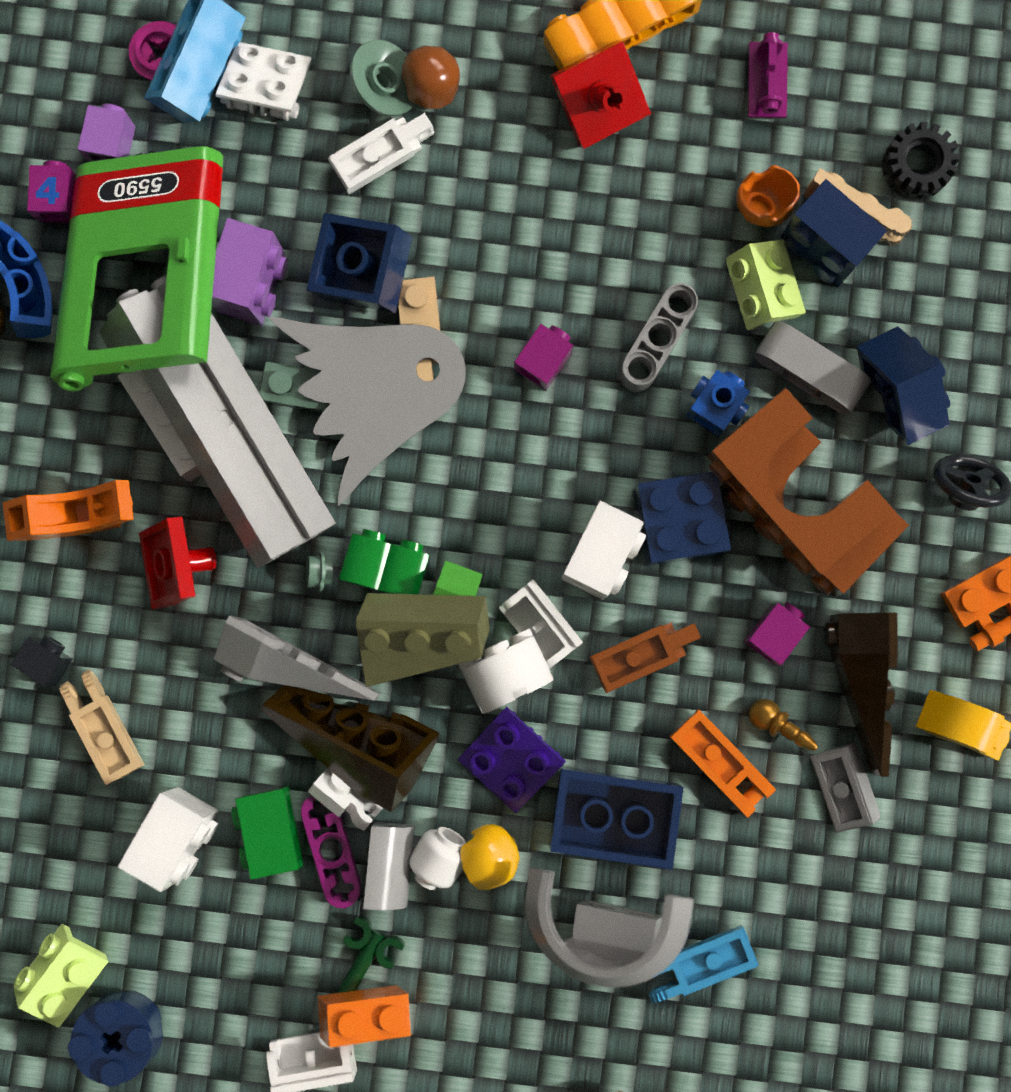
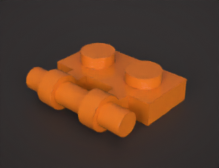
[940,555,1011,652]

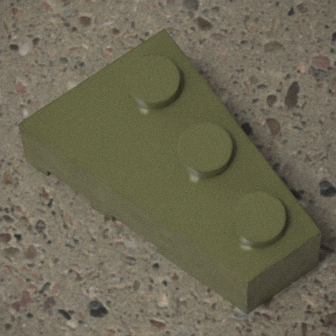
[355,593,490,687]

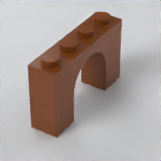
[707,388,895,578]
[721,426,909,596]

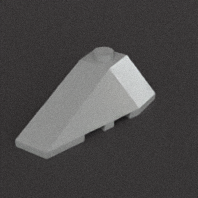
[213,615,381,701]

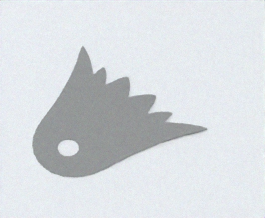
[270,317,466,506]

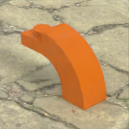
[2,480,134,541]

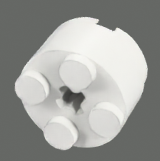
[458,628,554,714]

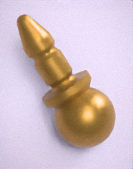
[749,699,818,751]

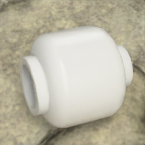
[409,827,466,890]

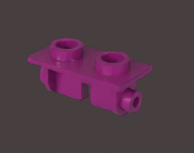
[748,32,788,118]

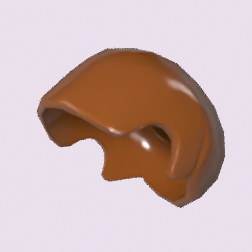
[401,45,460,109]

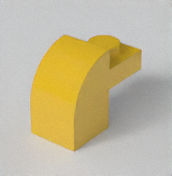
[916,690,1011,761]

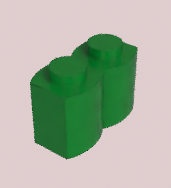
[339,529,430,594]

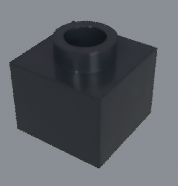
[10,635,73,686]

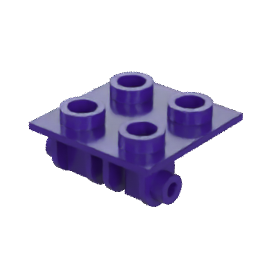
[457,706,566,814]

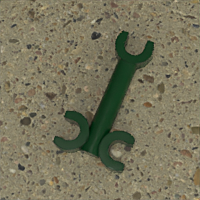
[318,916,405,1016]

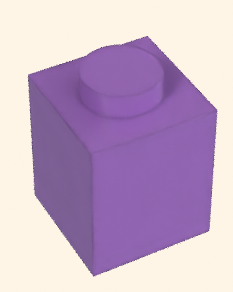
[78,104,136,162]

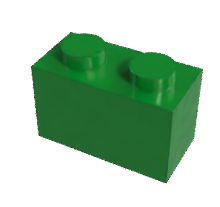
[232,786,304,880]

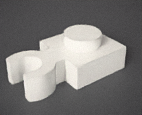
[308,768,382,831]

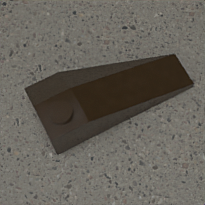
[824,612,898,777]
[261,685,440,812]

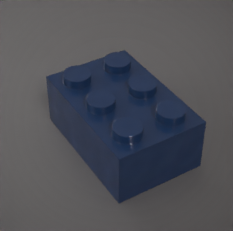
[549,767,684,870]

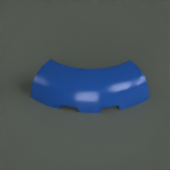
[0,220,53,338]

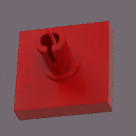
[549,40,651,149]
[139,517,217,610]

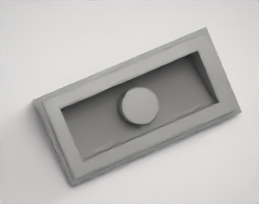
[810,742,881,833]

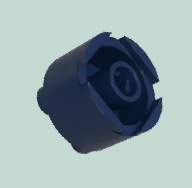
[68,991,163,1087]

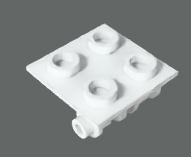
[216,42,312,121]

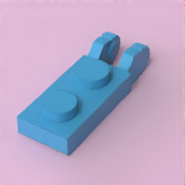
[648,925,759,1003]

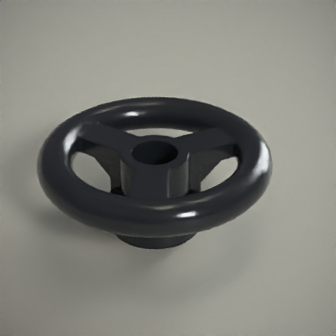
[933,454,1011,511]

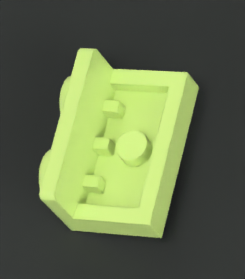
[726,240,806,330]
[14,924,108,1028]

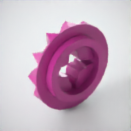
[129,21,176,81]

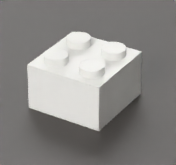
[561,501,646,600]
[118,787,219,892]

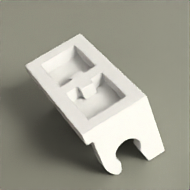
[499,579,583,669]
[267,1032,357,1092]

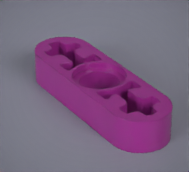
[301,795,362,908]

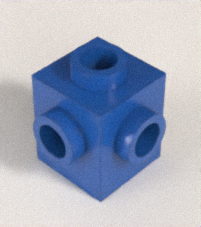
[686,370,750,437]

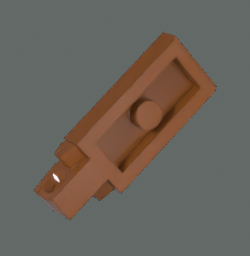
[589,623,701,693]

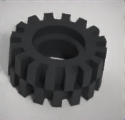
[882,122,960,200]

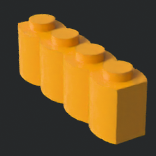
[543,0,702,70]

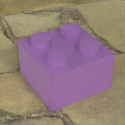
[212,218,288,326]

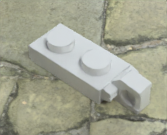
[328,113,434,194]

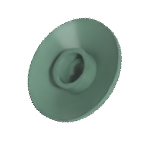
[350,40,415,117]

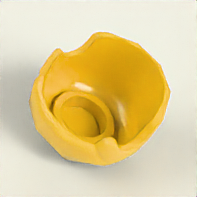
[460,824,520,890]

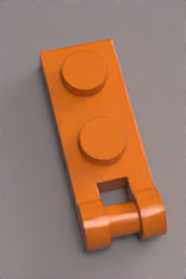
[669,709,776,818]

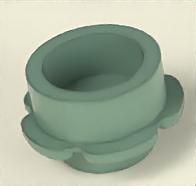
[305,553,333,592]

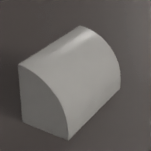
[363,822,415,910]

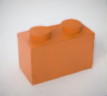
[318,985,411,1048]

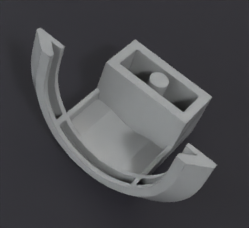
[525,867,694,987]

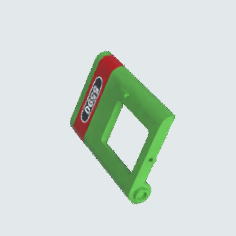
[51,146,223,391]

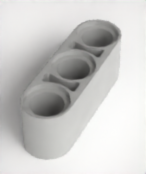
[620,283,698,392]
[754,321,871,415]

